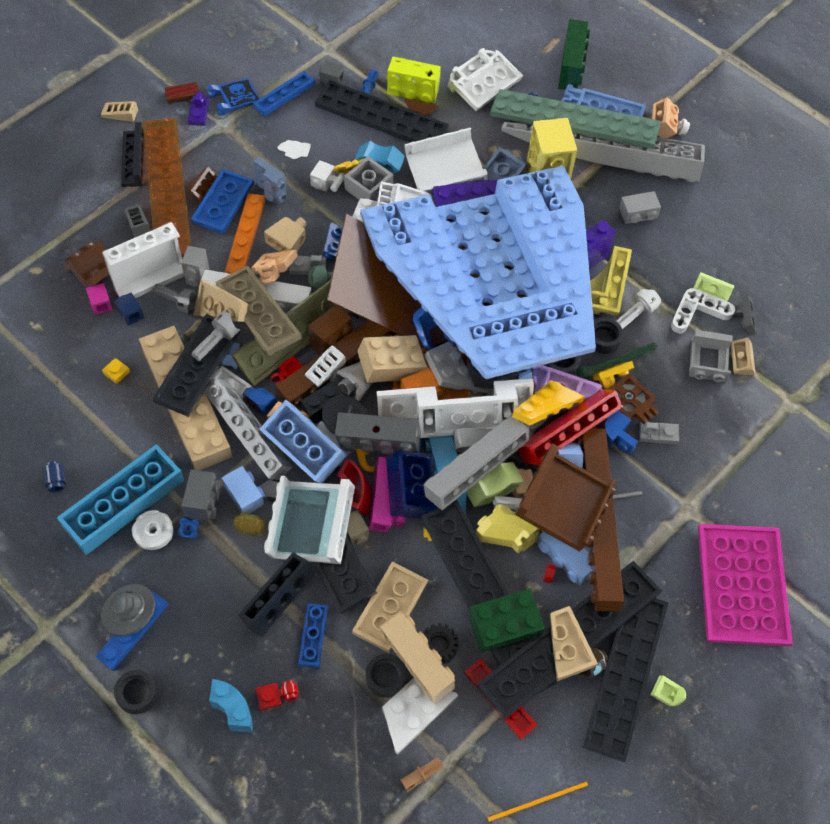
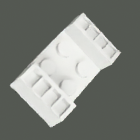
[377,181,436,207]

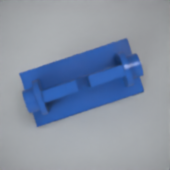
[323,223,343,260]

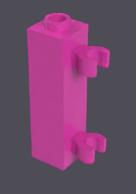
[368,456,410,533]

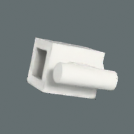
[310,160,345,192]

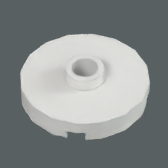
[132,510,174,550]

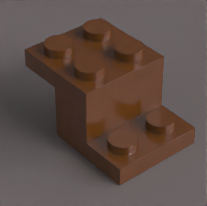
[62,241,109,288]

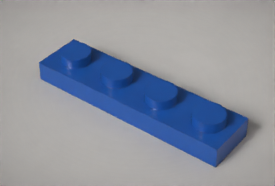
[253,71,315,117]
[95,591,169,671]

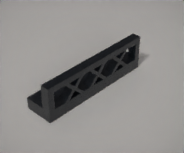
[121,122,144,187]

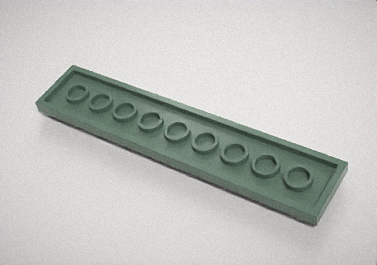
[490,89,661,149]

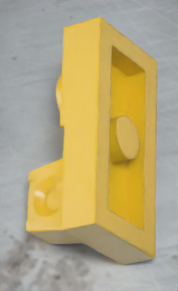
[592,361,634,389]

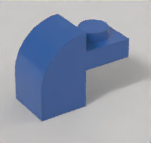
[603,410,638,455]

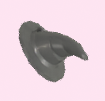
[101,584,156,636]

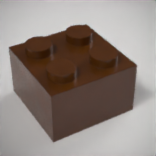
[308,305,352,355]

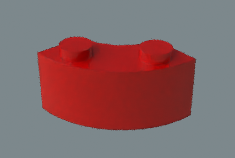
[337,458,372,517]

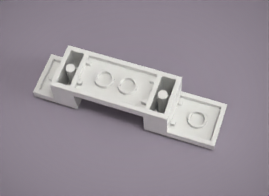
[377,378,534,438]

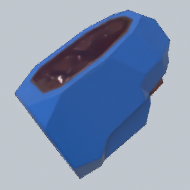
[243,387,277,415]

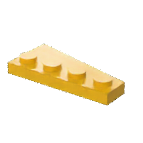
[512,380,584,425]

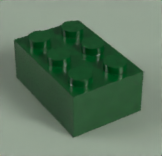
[467,589,545,653]

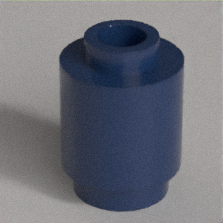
[43,461,66,493]

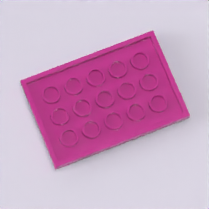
[698,524,792,647]

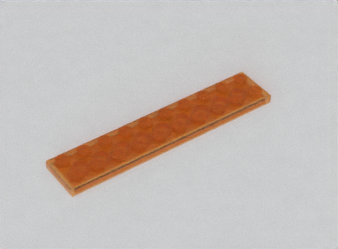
[143,118,192,258]

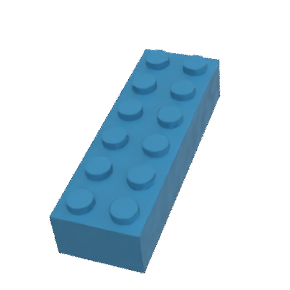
[57,444,184,555]

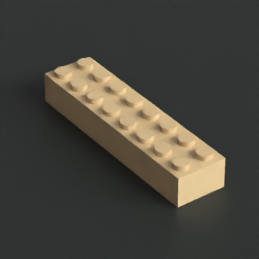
[139,326,232,471]

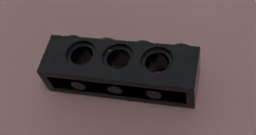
[238,552,316,637]

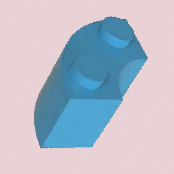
[354,141,405,173]
[209,679,253,733]

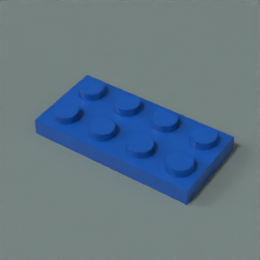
[191,169,254,235]

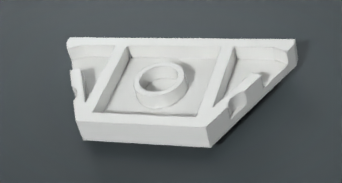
[382,678,458,755]

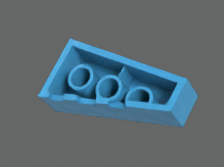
[424,435,466,513]

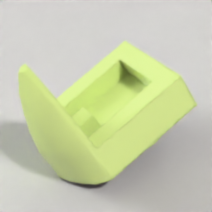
[651,675,686,706]

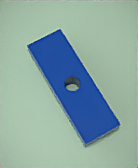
[298,603,328,668]

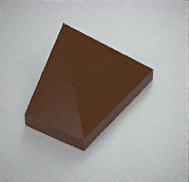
[404,98,439,116]
[189,167,218,203]

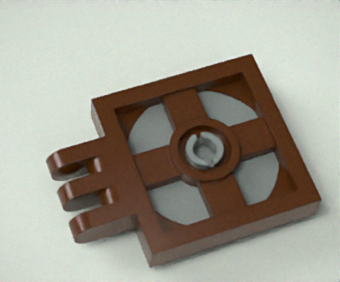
[608,374,659,424]

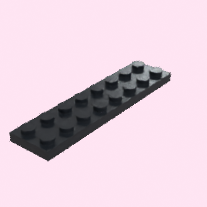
[315,80,449,142]
[583,598,669,763]

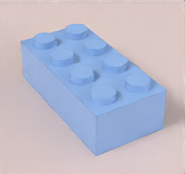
[260,400,348,483]

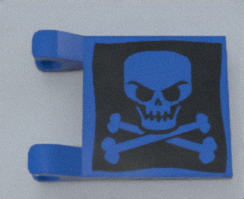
[207,78,260,116]

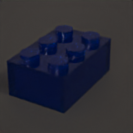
[386,451,437,519]

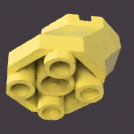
[476,504,544,553]

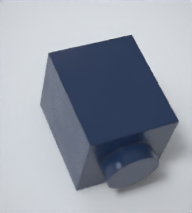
[115,292,144,326]

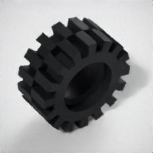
[423,623,459,665]

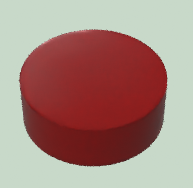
[542,562,556,584]

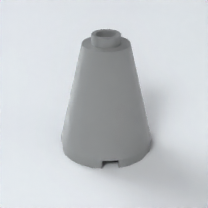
[330,361,373,401]

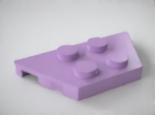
[533,365,602,412]

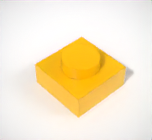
[102,358,130,384]

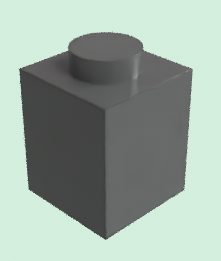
[318,61,345,85]

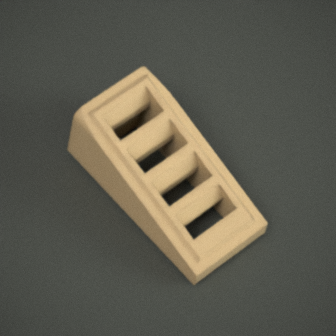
[101,101,138,122]

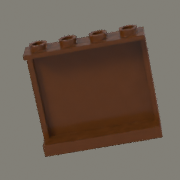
[514,443,616,552]

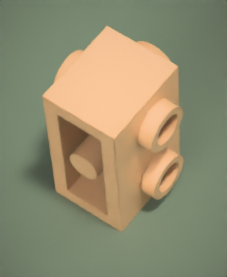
[652,97,679,138]

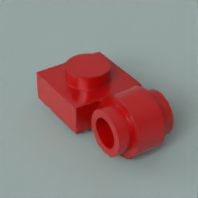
[256,680,299,711]

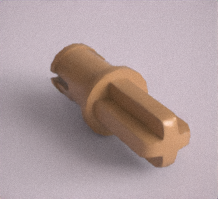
[400,758,444,792]

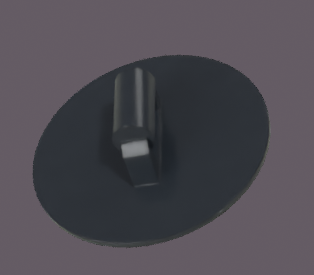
[322,395,367,435]

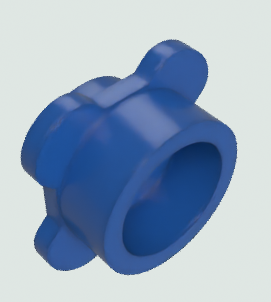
[178,517,199,538]

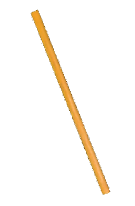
[487,782,588,822]

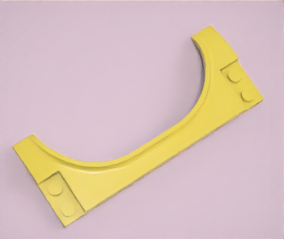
[458,246,632,316]

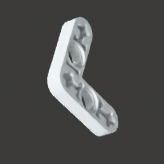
[671,288,735,334]

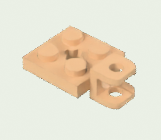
[251,249,298,284]

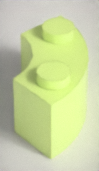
[466,462,524,507]

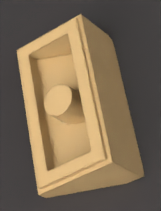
[731,337,756,375]

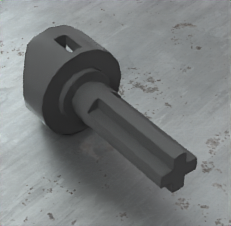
[152,284,198,315]

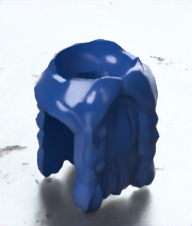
[413,308,456,351]

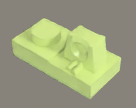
[694,273,734,301]

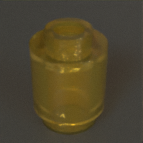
[234,512,265,536]

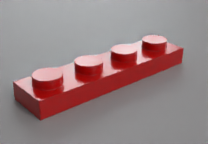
[464,659,537,741]

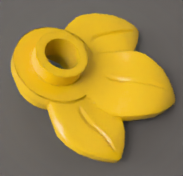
[333,159,364,175]

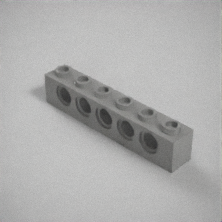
[205,378,293,480]

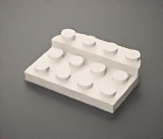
[448,48,523,111]

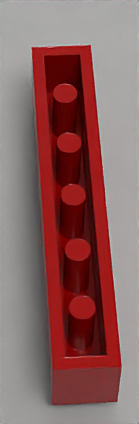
[518,389,623,465]

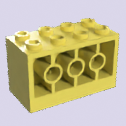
[527,118,577,179]

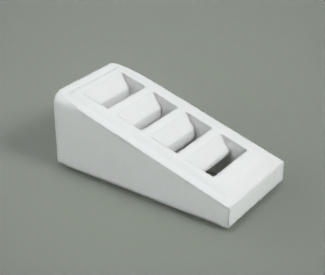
[305,345,346,387]

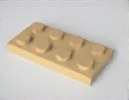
[352,562,428,653]

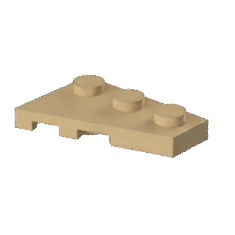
[549,606,598,681]

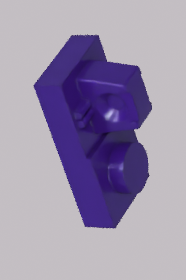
[188,92,210,126]

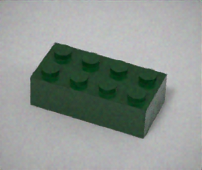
[558,19,590,90]

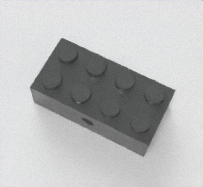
[335,412,421,456]

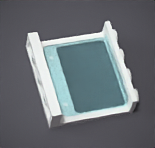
[264,476,355,564]

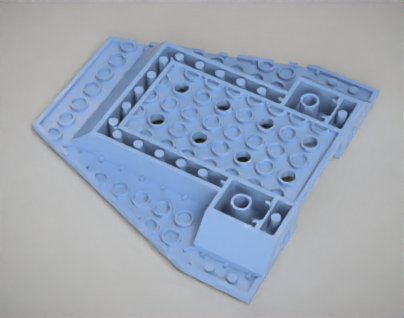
[360,166,596,379]

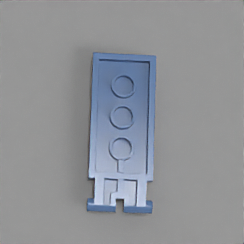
[561,84,646,117]

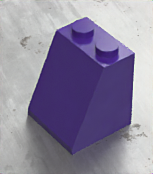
[586,219,615,269]

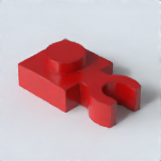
[270,356,303,385]

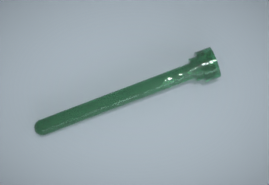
[577,342,657,380]

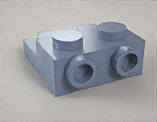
[483,147,528,181]
[254,157,287,205]

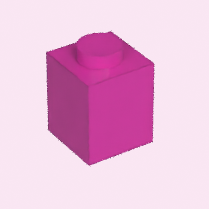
[86,283,113,315]

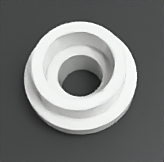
[677,118,690,135]

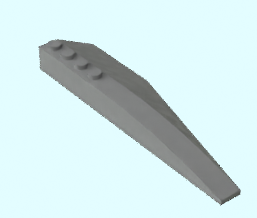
[501,122,705,182]

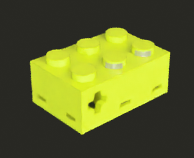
[387,57,441,104]

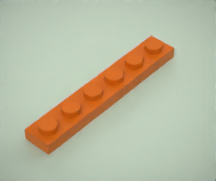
[224,193,265,274]

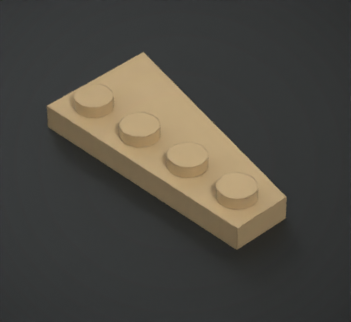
[193,280,248,322]

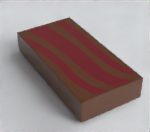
[164,82,199,104]

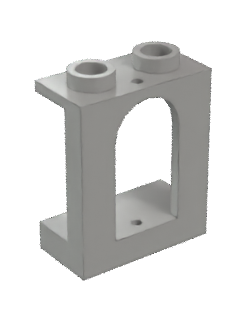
[689,330,733,382]

